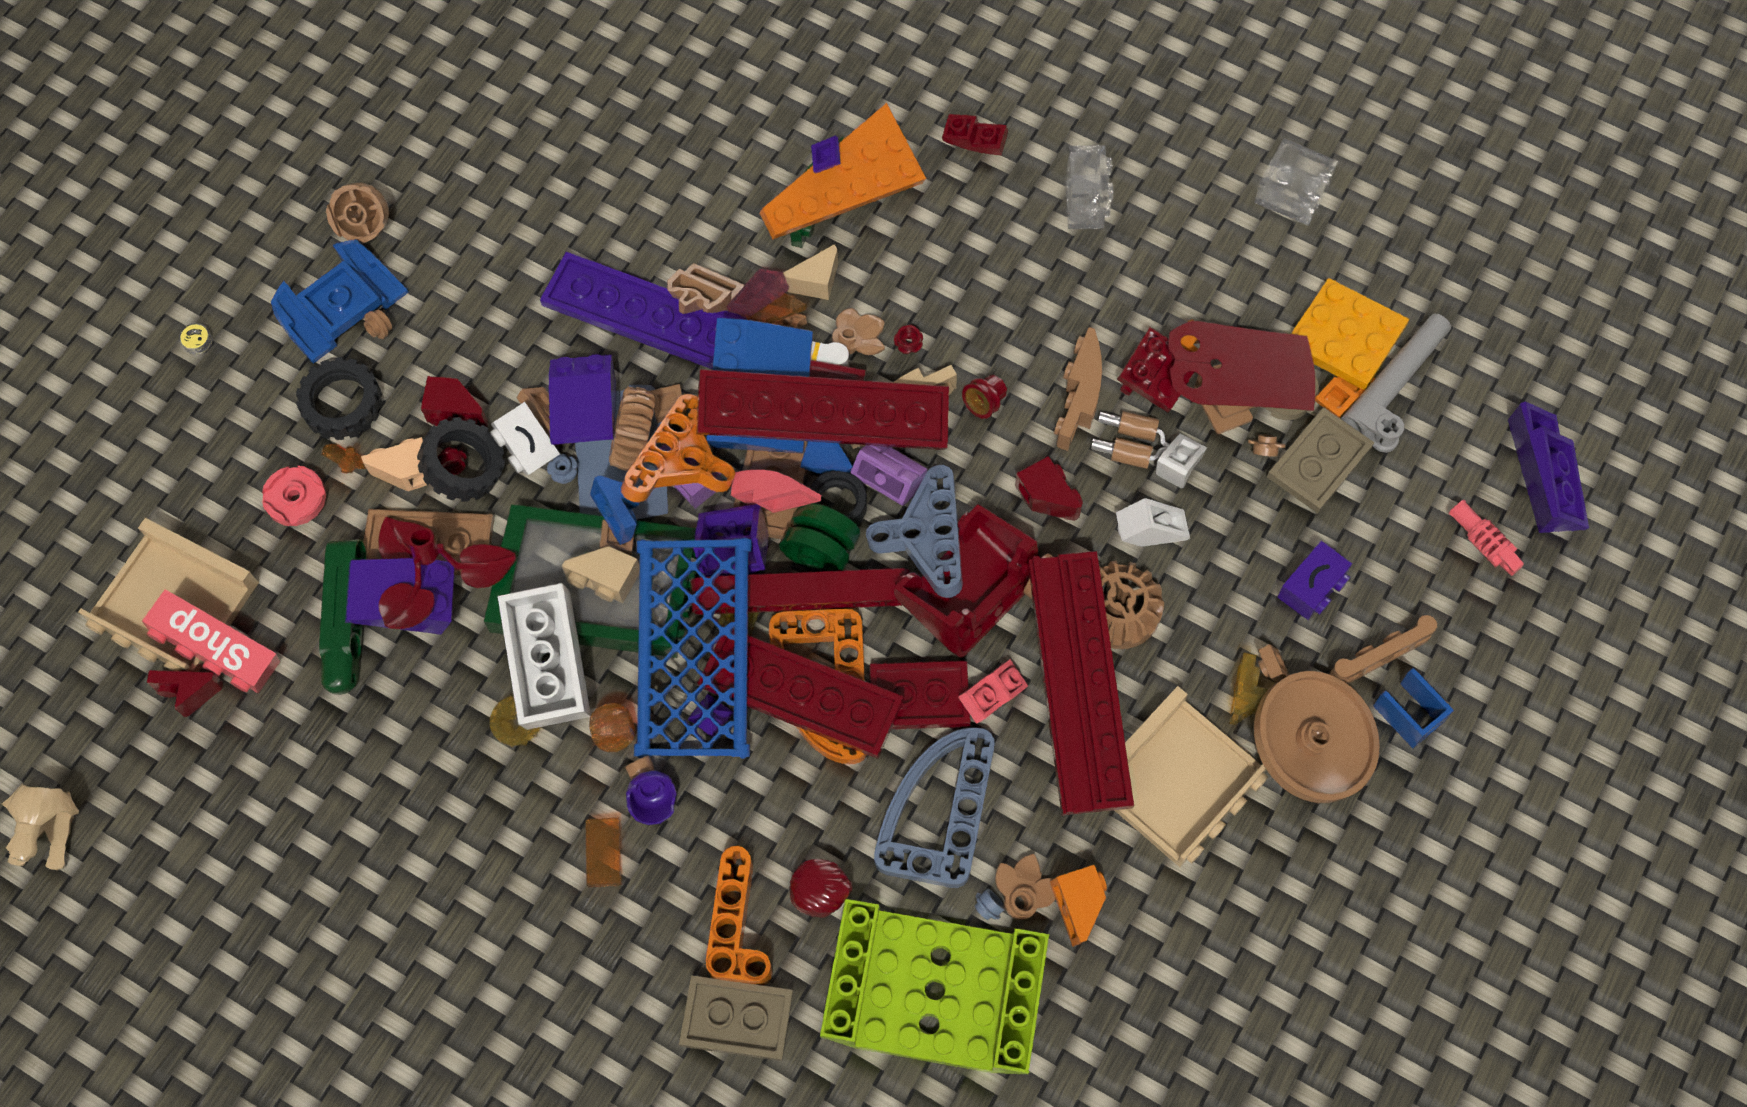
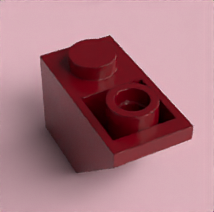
[421,376,488,427]
[1015,456,1083,521]

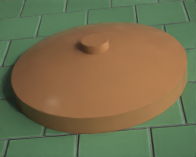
[1254,671,1380,803]

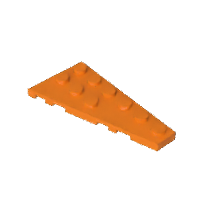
[759,103,926,239]

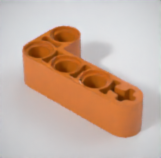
[706,846,773,986]

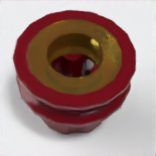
[962,375,1007,419]

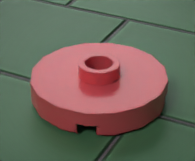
[262,466,326,526]

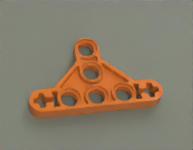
[621,394,735,502]

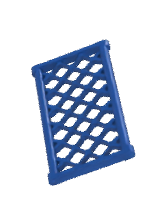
[634,537,752,759]

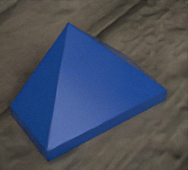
[800,441,853,474]

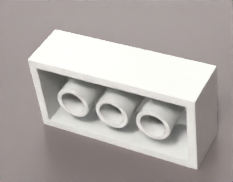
[498,583,591,730]

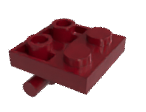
[1117,327,1194,413]

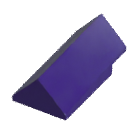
[1508,402,1589,533]

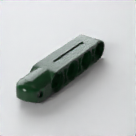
[319,540,367,695]

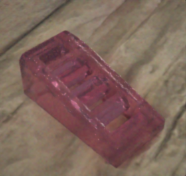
[726,269,789,316]

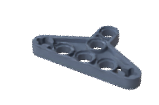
[866,465,963,598]

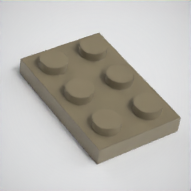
[1267,407,1375,513]
[679,975,794,1061]

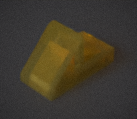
[1229,653,1269,725]

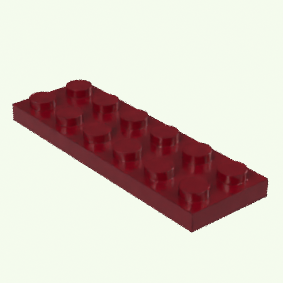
[697,630,904,759]

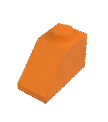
[1050,865,1107,947]

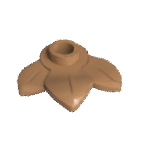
[832,308,885,355]
[995,854,1055,920]

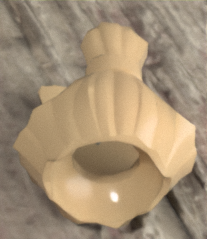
[2,783,79,870]

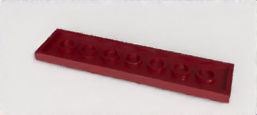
[696,369,949,450]

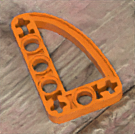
[769,609,866,764]

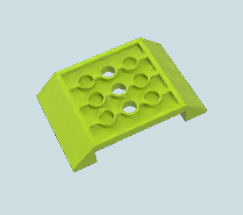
[820,899,1049,1074]

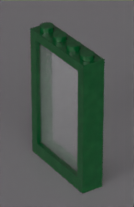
[484,504,698,658]

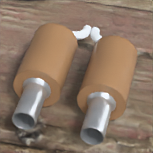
[1091,411,1169,469]

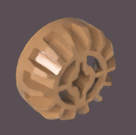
[1099,561,1164,649]

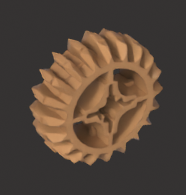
[609,386,655,471]

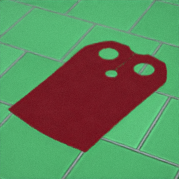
[1168,321,1315,411]

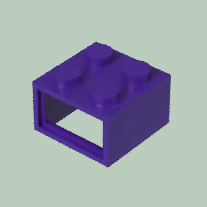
[693,504,769,577]

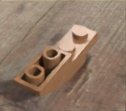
[1054,327,1102,451]

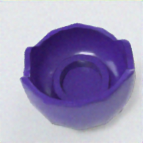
[626,771,677,825]

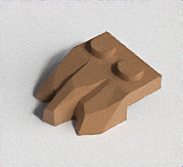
[667,263,745,314]

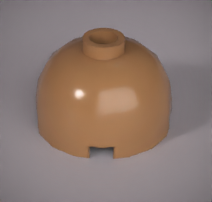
[326,182,389,243]

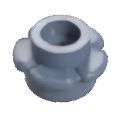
[547,454,578,484]
[975,889,1006,920]

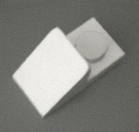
[1156,433,1207,488]

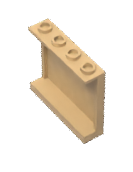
[78,518,259,672]
[1114,686,1268,867]

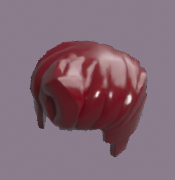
[789,859,853,918]

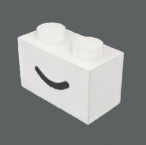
[490,402,560,475]

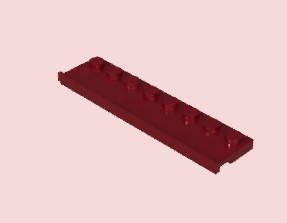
[1028,551,1134,816]

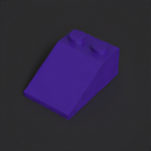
[549,354,616,445]
[345,558,454,635]

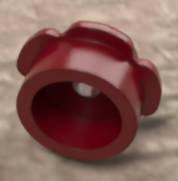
[894,325,923,354]
[437,447,467,475]

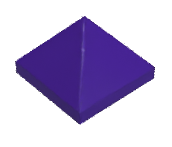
[811,135,840,174]
[688,694,734,738]

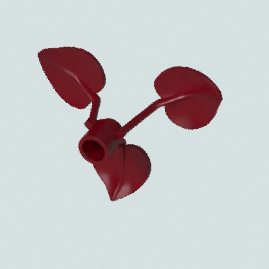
[378,517,516,629]

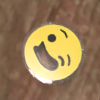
[179,323,213,355]

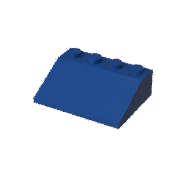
[707,318,813,454]

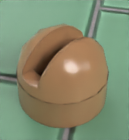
[625,756,654,779]

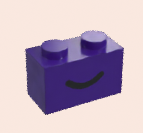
[1278,541,1352,620]

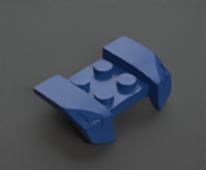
[271,239,409,364]

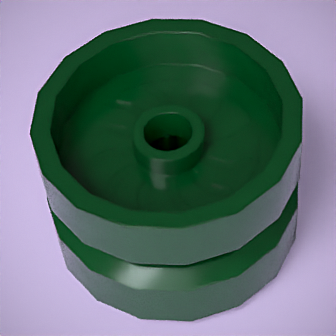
[779,503,860,572]

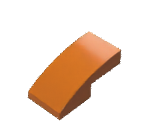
[1315,376,1375,418]

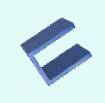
[1373,668,1454,748]

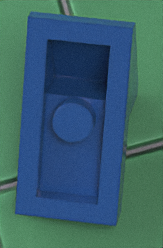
[590,475,640,545]

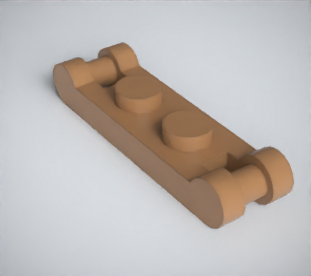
[1330,615,1437,684]

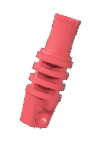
[1449,500,1524,576]

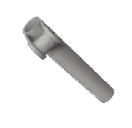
[1341,313,1451,453]

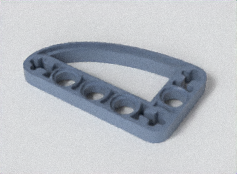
[874,728,994,888]

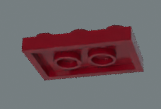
[870,661,970,729]

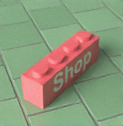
[142,589,280,694]

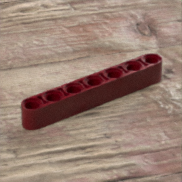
[690,568,911,615]

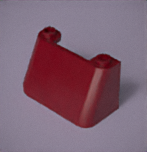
[894,504,1038,657]

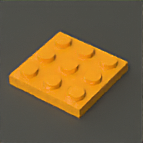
[1291,278,1410,390]

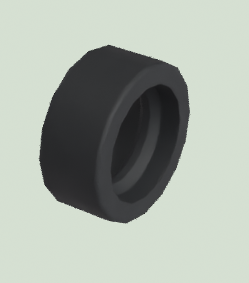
[810,470,867,526]

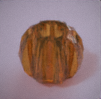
[589,703,635,752]

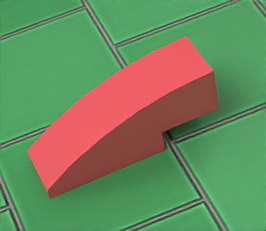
[731,470,822,513]

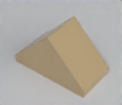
[783,245,838,300]

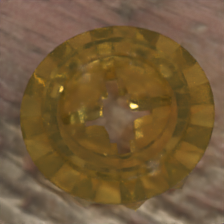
[490,696,540,747]

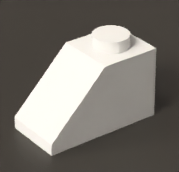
[1116,498,1190,547]

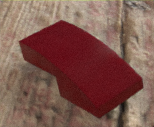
[942,114,1008,156]

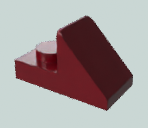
[147,670,223,717]

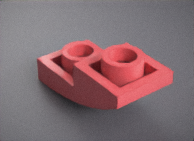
[958,659,1028,724]

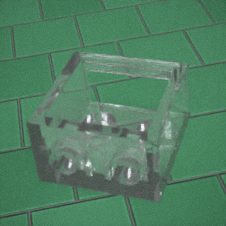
[1254,138,1339,226]
[1065,145,1113,229]

